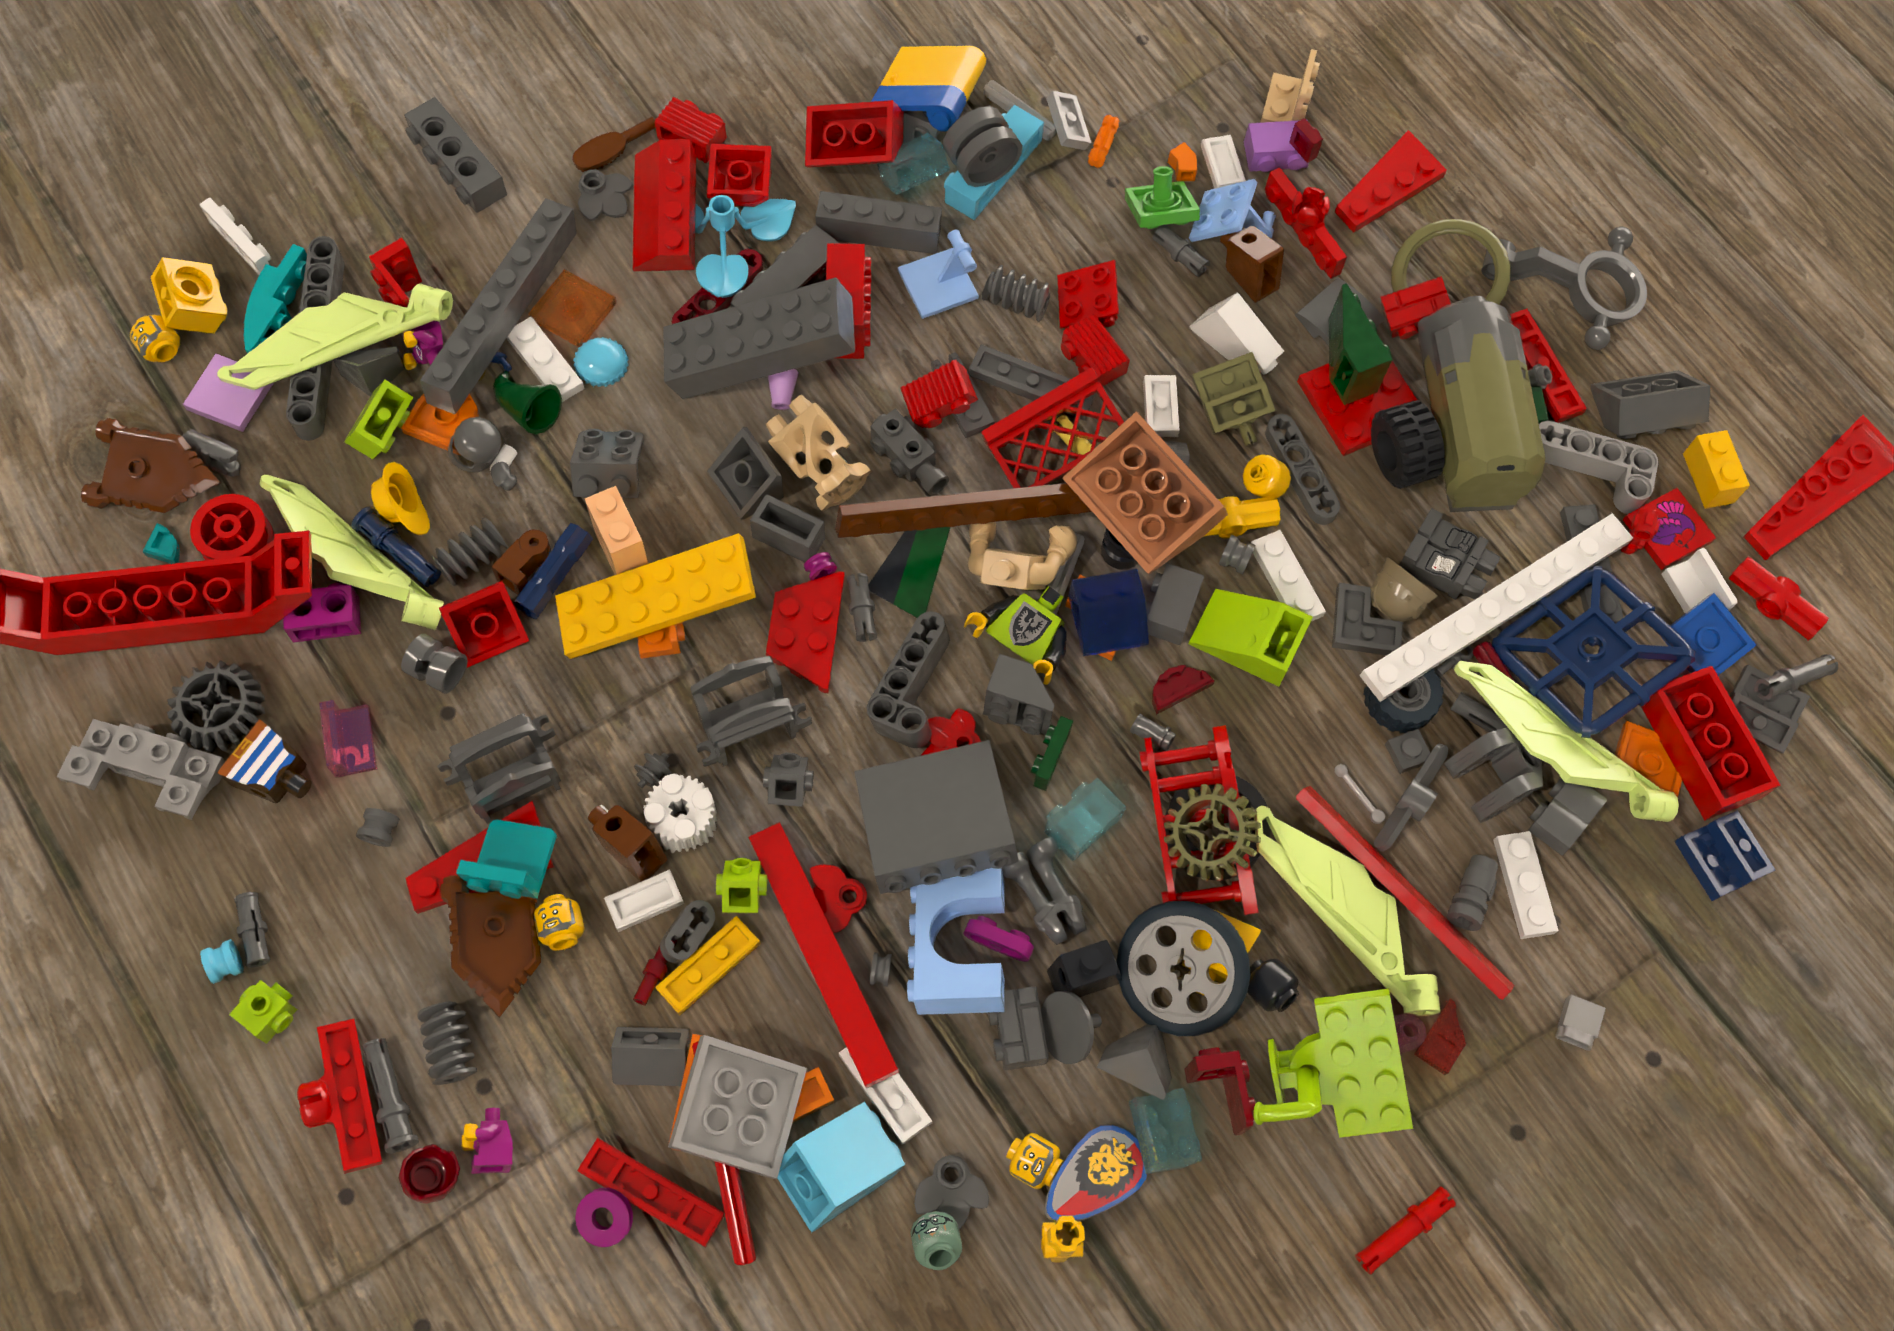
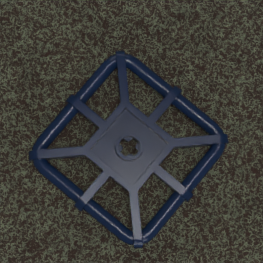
[1492,566,1696,738]

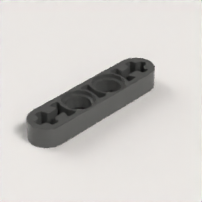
[1265,414,1340,525]

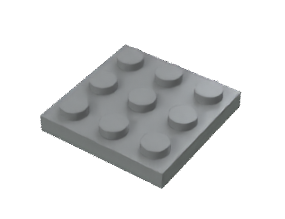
[668,1035,807,1179]

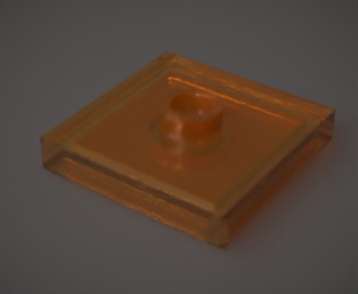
[528,269,617,347]

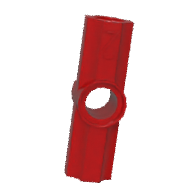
[1728,556,1829,640]

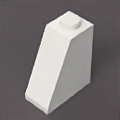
[1189,293,1284,375]

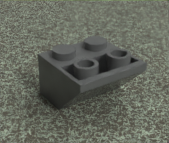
[983,654,1055,735]

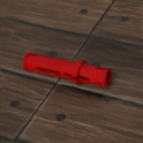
[1355,1186,1456,1275]

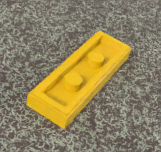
[655,916,761,1016]

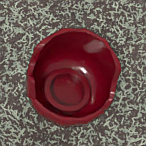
[398,1144,460,1204]

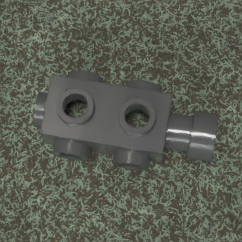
[870,408,949,496]

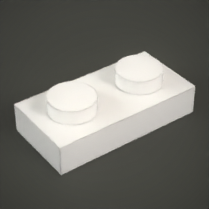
[1143,375,1179,437]

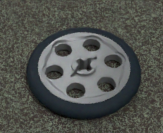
[1116,901,1250,1036]

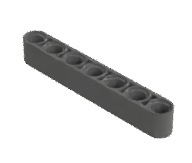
[286,236,345,441]

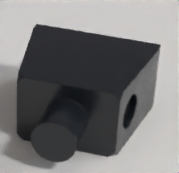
[1047,940,1122,997]

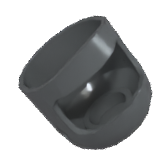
[447,417,501,472]

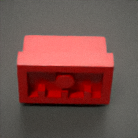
[369,237,422,308]

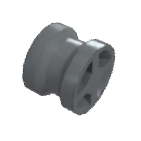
[1219,535,1256,575]
[356,808,400,847]

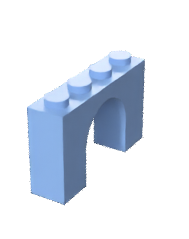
[907,868,1005,1015]

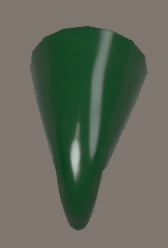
[493,371,562,434]

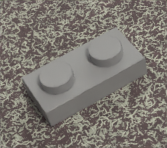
[1046,91,1091,150]

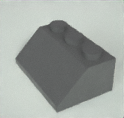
[1591,370,1710,439]

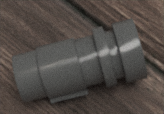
[1447,855,1498,931]

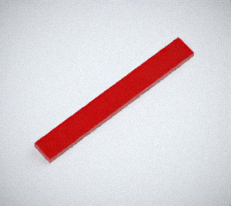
[1296,786,1515,1000]
[748,822,899,1089]

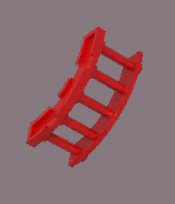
[1139,725,1259,915]

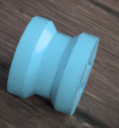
[200,939,244,984]

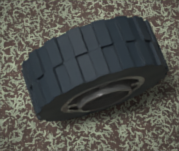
[1363,669,1444,733]

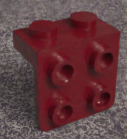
[1184,1047,1256,1135]

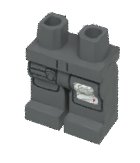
[1399,508,1501,600]

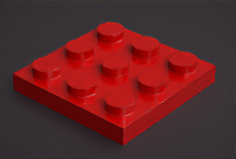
[1297,361,1417,456]

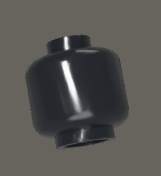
[1247,959,1299,1012]

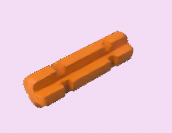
[1088,114,1120,168]

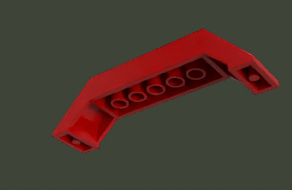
[0,530,312,655]

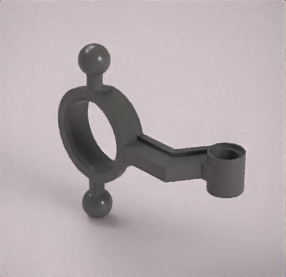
[1481,226,1647,350]

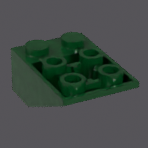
[1329,283,1393,405]

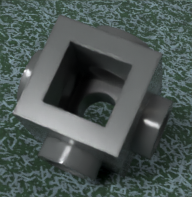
[763,753,814,807]

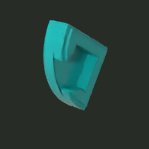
[142,523,180,564]

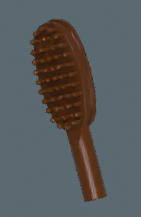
[572,116,656,172]

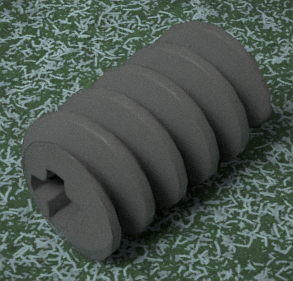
[982,265,1050,322]
[432,517,508,586]
[417,1001,477,1085]

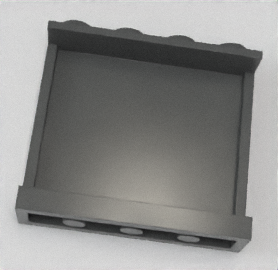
[854,740,1019,894]

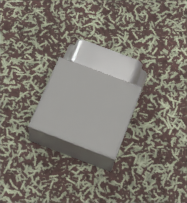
[1556,995,1606,1050]

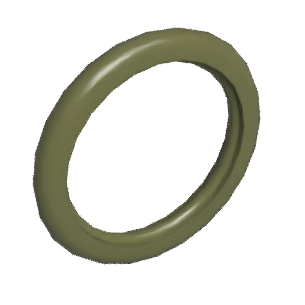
[1391,219,1511,305]

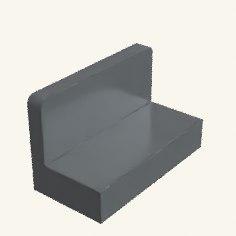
[611,1027,690,1086]

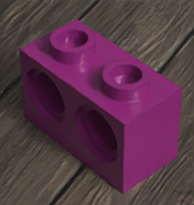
[283,583,361,643]

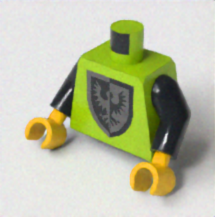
[964,586,1067,685]

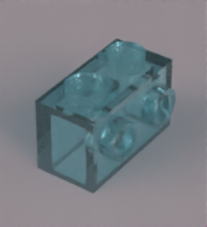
[877,133,950,195]
[1044,777,1126,861]

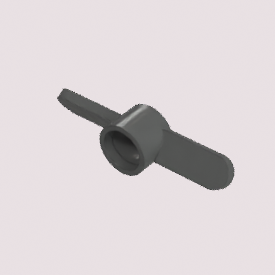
[1374,743,1448,852]

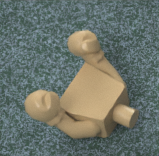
[968,522,1077,590]

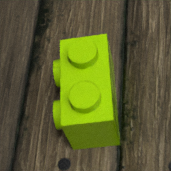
[344,379,413,459]

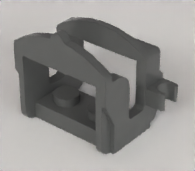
[690,656,812,767]
[437,713,561,824]

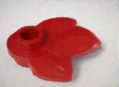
[921,708,981,756]
[810,864,867,934]

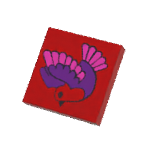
[1623,488,1716,571]

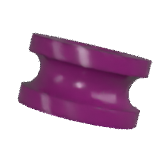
[804,552,837,580]

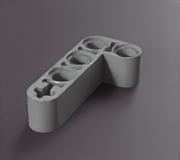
[1539,421,1658,514]

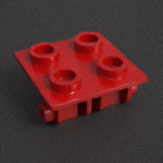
[1057,260,1119,329]

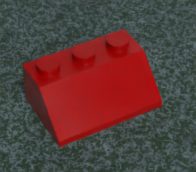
[805,100,904,168]

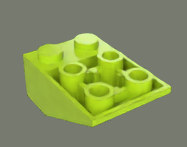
[1188,589,1313,687]

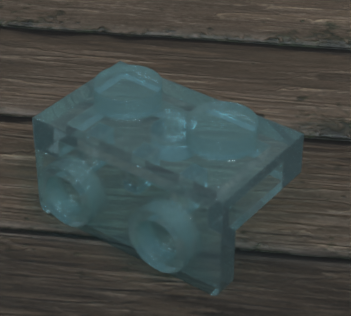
[1128,1088,1202,1174]

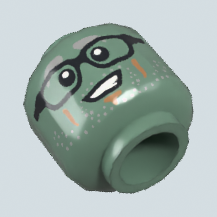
[910,1211,963,1270]

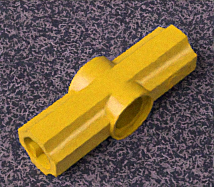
[1203,496,1281,539]
[1041,1216,1085,1262]

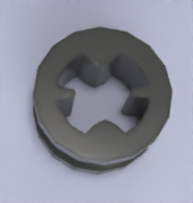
[870,952,892,987]

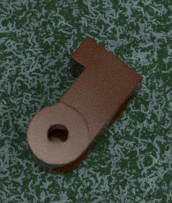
[491,529,551,595]

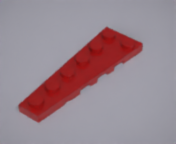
[1743,415,1894,561]

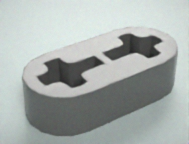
[660,900,715,963]

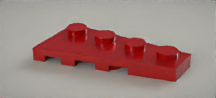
[1335,130,1447,233]
[405,801,554,914]

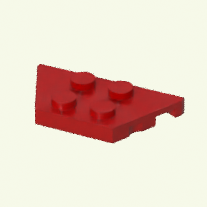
[766,571,845,694]

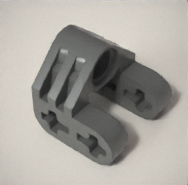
[1444,728,1543,823]

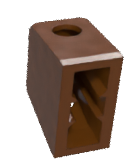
[1220,226,1284,303]
[588,805,668,882]

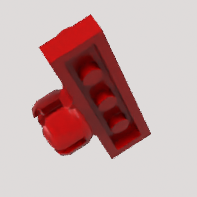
[1264,167,1347,279]
[297,1019,383,1174]

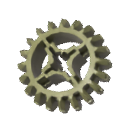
[1164,784,1261,881]

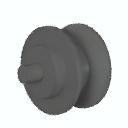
[634,753,672,788]

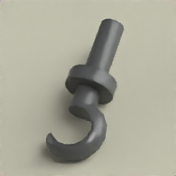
[1435,645,1473,677]

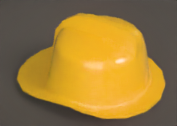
[371,462,430,535]

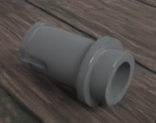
[1528,364,1552,389]
[1130,713,1176,751]

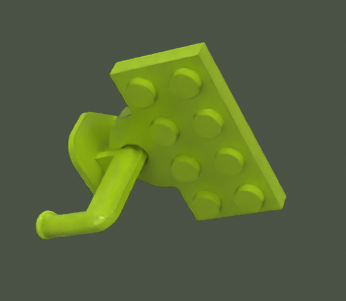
[1254,988,1413,1138]

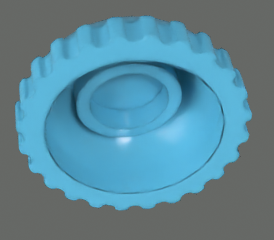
[573,337,629,387]

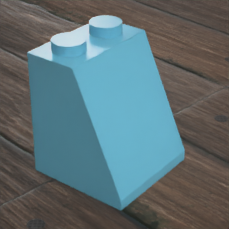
[777,1101,905,1233]

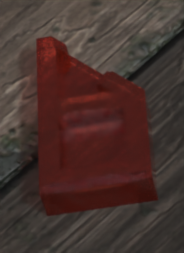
[1414,999,1466,1075]

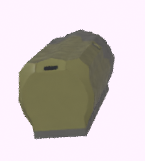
[1418,296,1546,512]

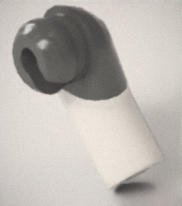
[490,444,518,491]

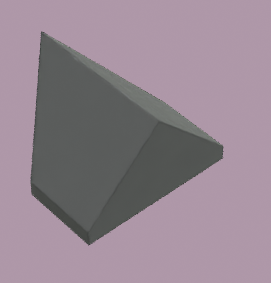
[333,347,405,396]
[1097,1024,1172,1100]

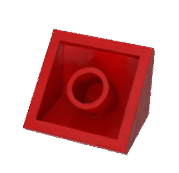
[439,581,530,668]

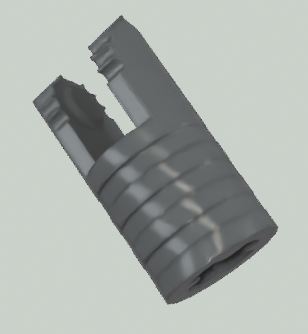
[183,429,241,477]

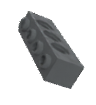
[404,97,507,213]

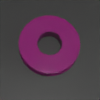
[575,1188,633,1247]

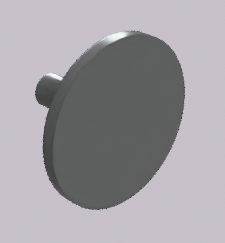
[1041,991,1102,1064]

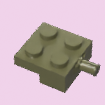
[1192,352,1276,446]

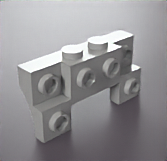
[57,719,226,820]

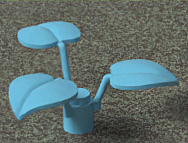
[695,195,796,298]

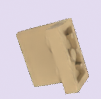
[1260,49,1320,123]

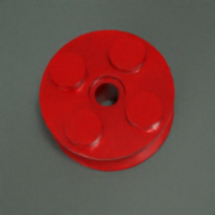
[190,494,274,560]

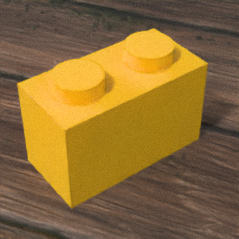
[1683,430,1750,509]

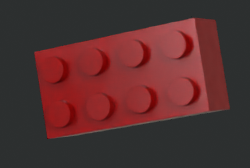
[1641,666,1781,821]

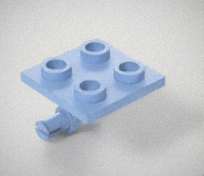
[1189,179,1276,242]
[898,230,979,319]

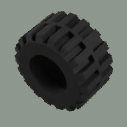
[1371,400,1445,489]

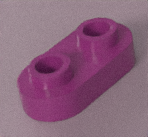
[963,916,1034,962]

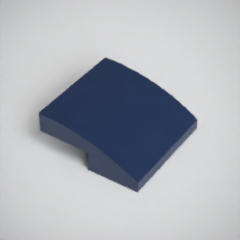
[1674,810,1776,901]

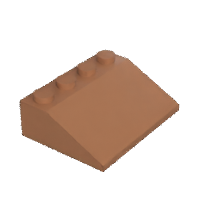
[1062,411,1228,574]

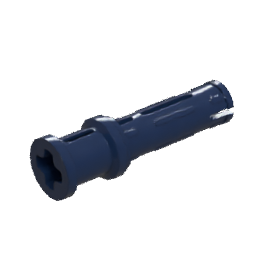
[351,506,441,587]

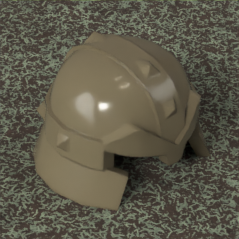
[1370,557,1438,622]

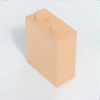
[585,486,648,575]

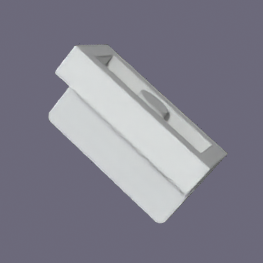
[1661,548,1737,614]

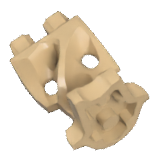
[766,395,872,511]

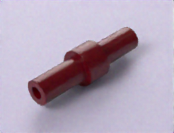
[633,940,677,1006]

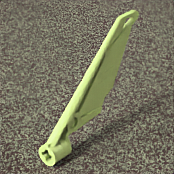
[217,284,453,390]
[260,475,444,630]
[1454,661,1679,822]
[1254,805,1440,1016]

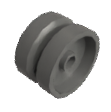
[943,106,1022,187]

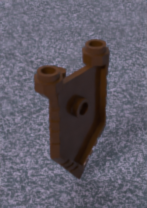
[81,418,221,513]
[440,875,542,1018]

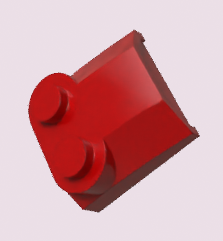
[707,144,772,207]

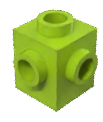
[716,858,767,913]
[229,980,298,1044]

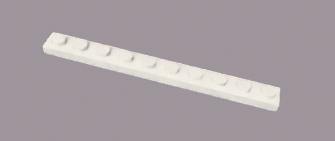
[1359,513,1633,702]

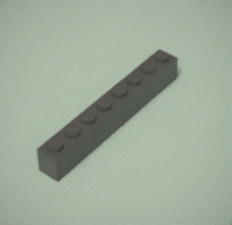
[420,198,577,414]

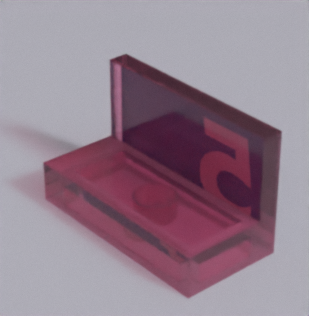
[319,700,377,778]

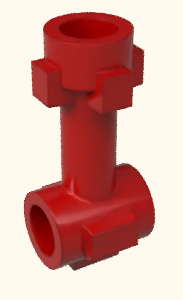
[1620,508,1660,554]

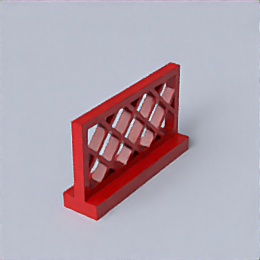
[981,367,1124,488]

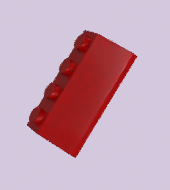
[633,139,696,271]

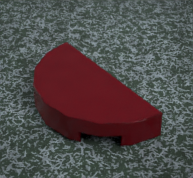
[1152,665,1215,715]

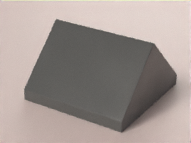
[707,427,784,519]

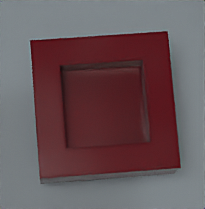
[1289,118,1323,163]

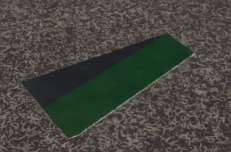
[868,527,951,618]

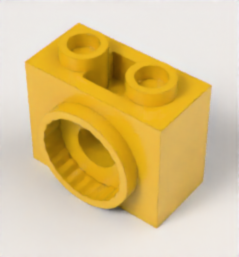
[151,257,227,334]

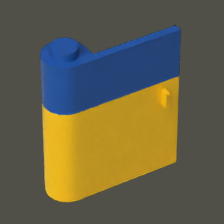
[871,46,986,132]

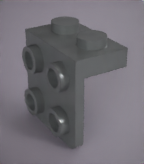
[570,429,643,498]

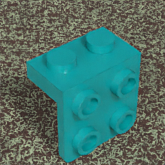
[456,819,557,899]

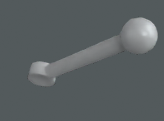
[1335,764,1385,824]

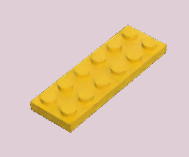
[555,533,756,659]

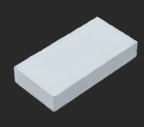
[1201,135,1246,189]
[604,870,684,932]

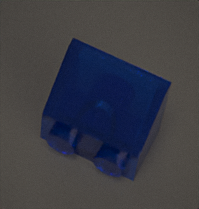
[1068,569,1149,657]

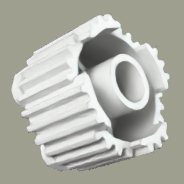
[644,774,717,853]

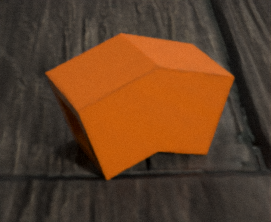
[1167,142,1197,181]

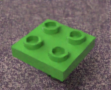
[1125,166,1200,229]

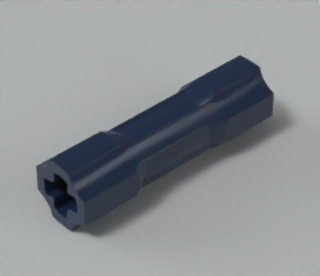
[513,523,593,619]

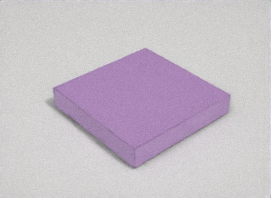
[183,354,273,432]

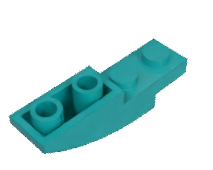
[244,244,307,353]

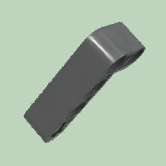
[866,611,950,748]

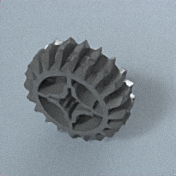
[167,660,265,753]

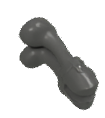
[1002,837,1087,945]

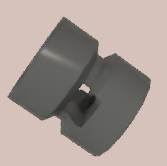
[401,634,468,694]

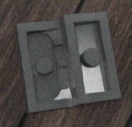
[1295,278,1385,346]
[1730,665,1810,754]

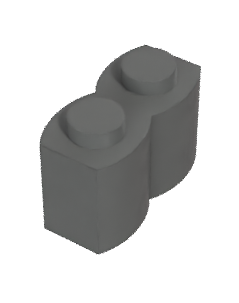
[1528,778,1608,856]

